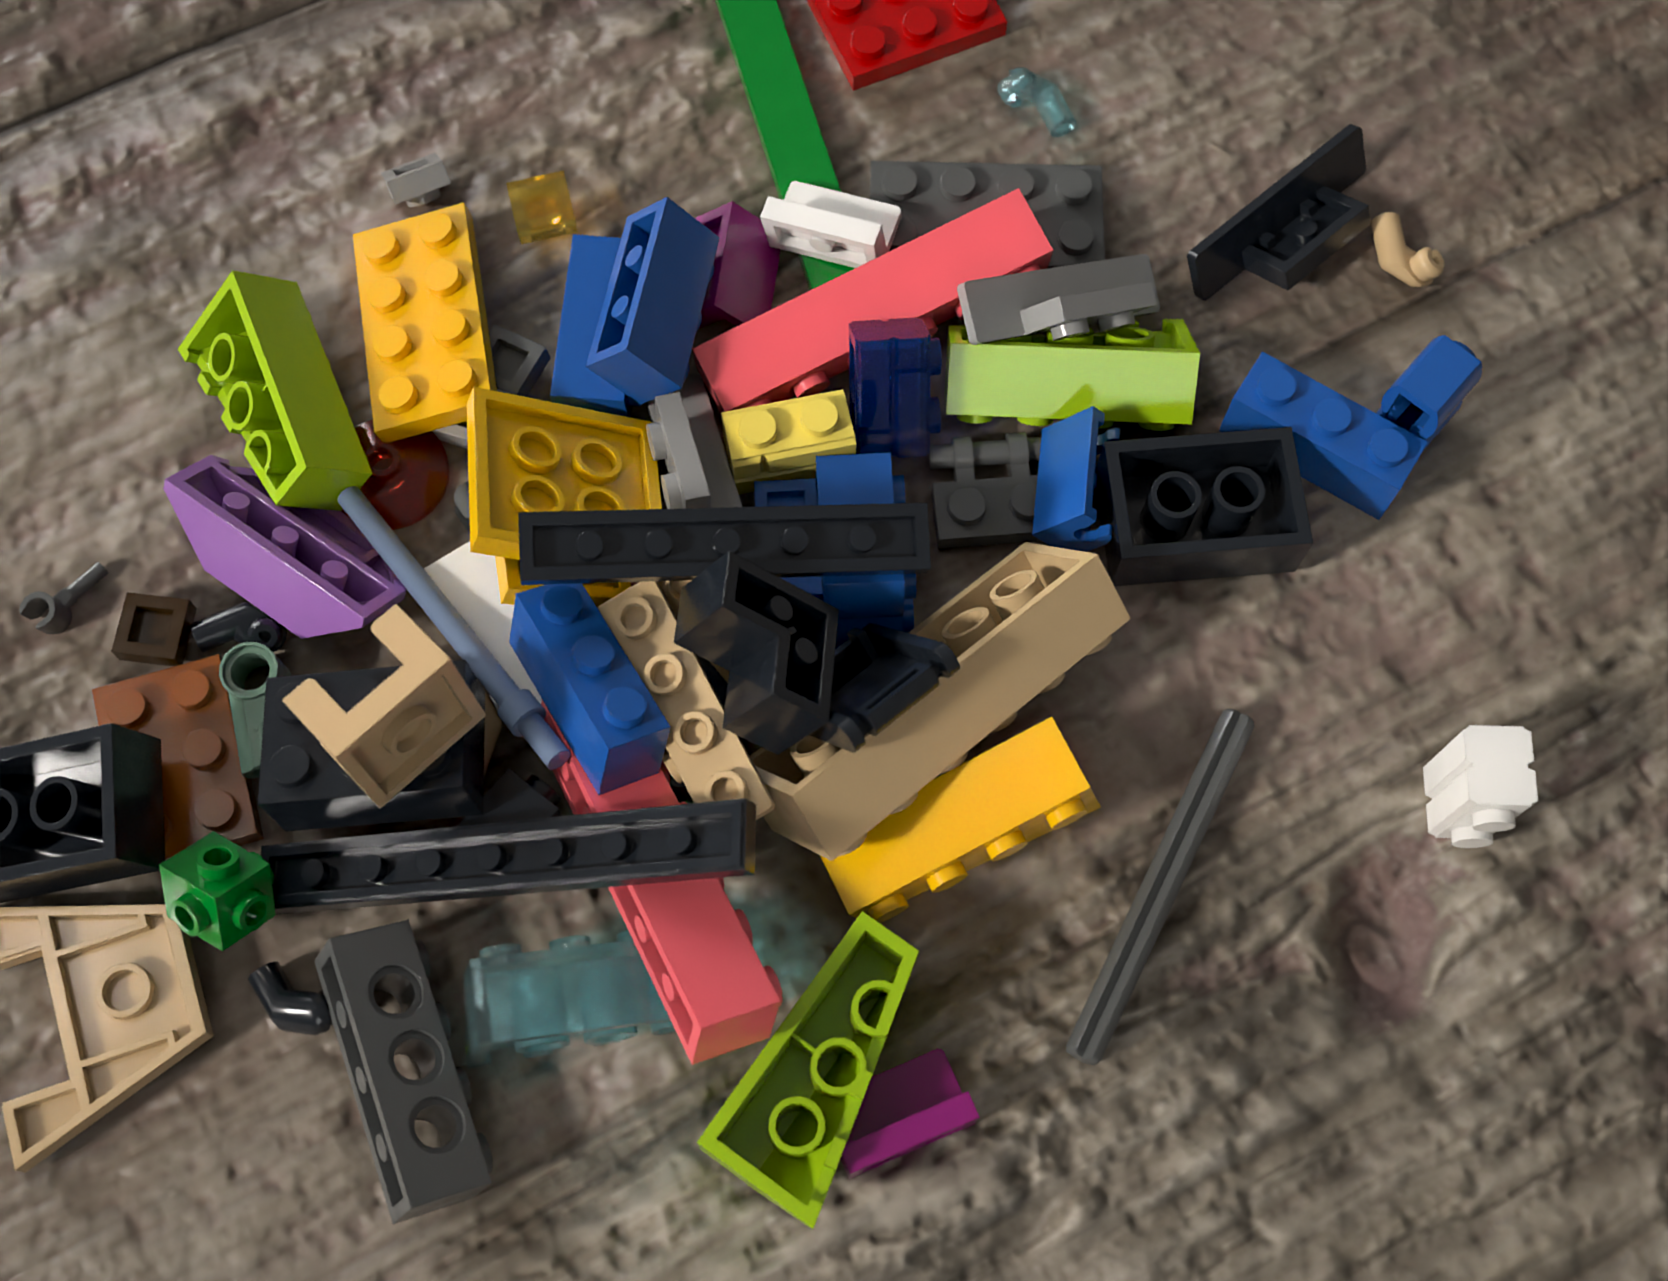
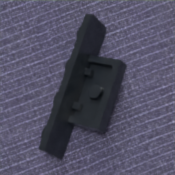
[1187,124,1371,301]

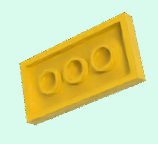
[353,202,497,444]

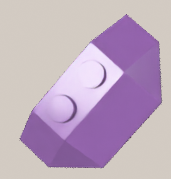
[163,455,406,639]

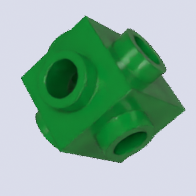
[159,831,276,951]

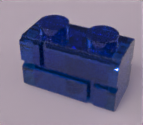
[848,318,942,458]

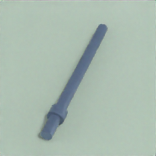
[338,486,571,770]

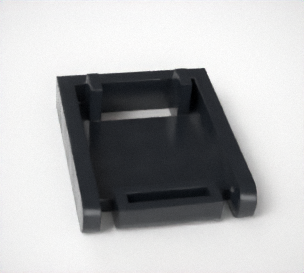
[810,623,960,753]

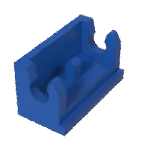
[1032,406,1120,552]

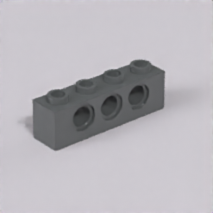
[314,919,493,1224]

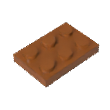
[92,654,264,860]

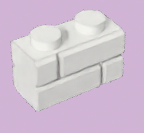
[1423,725,1538,848]

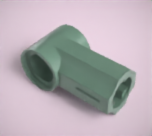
[219,642,292,779]

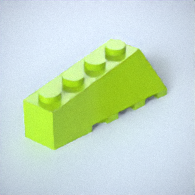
[178,270,372,511]
[944,319,1200,431]
[697,911,919,1230]

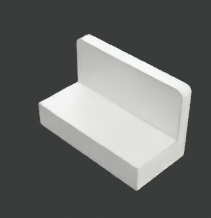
[760,181,902,268]

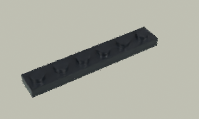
[518,503,931,585]

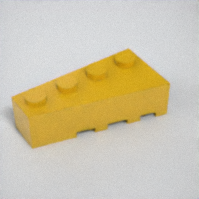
[820,716,1101,923]

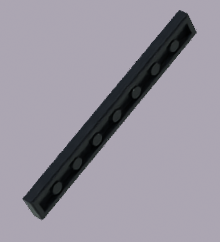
[260,798,756,915]

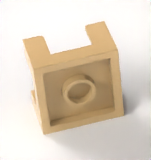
[282,604,486,809]

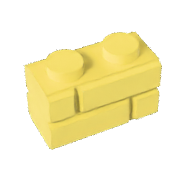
[721,389,856,494]

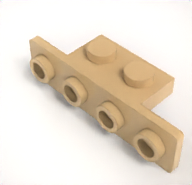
[598,581,775,820]

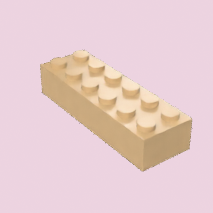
[750,542,1131,861]

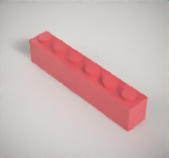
[692,188,1053,414]
[541,700,783,1065]

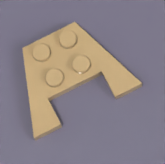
[0,904,214,1173]

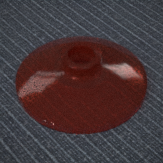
[341,419,450,530]

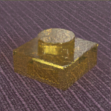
[506,171,578,245]

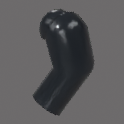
[190,602,287,653]
[248,961,333,1035]

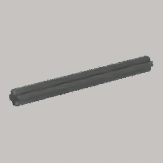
[1066,709,1255,1066]

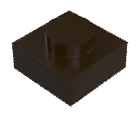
[111,592,197,667]

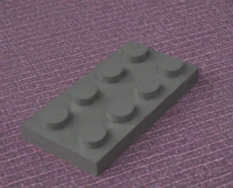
[870,161,1105,269]

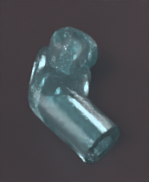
[997,67,1077,137]

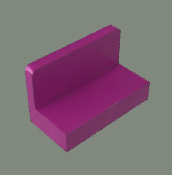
[695,201,781,329]
[841,1048,980,1179]

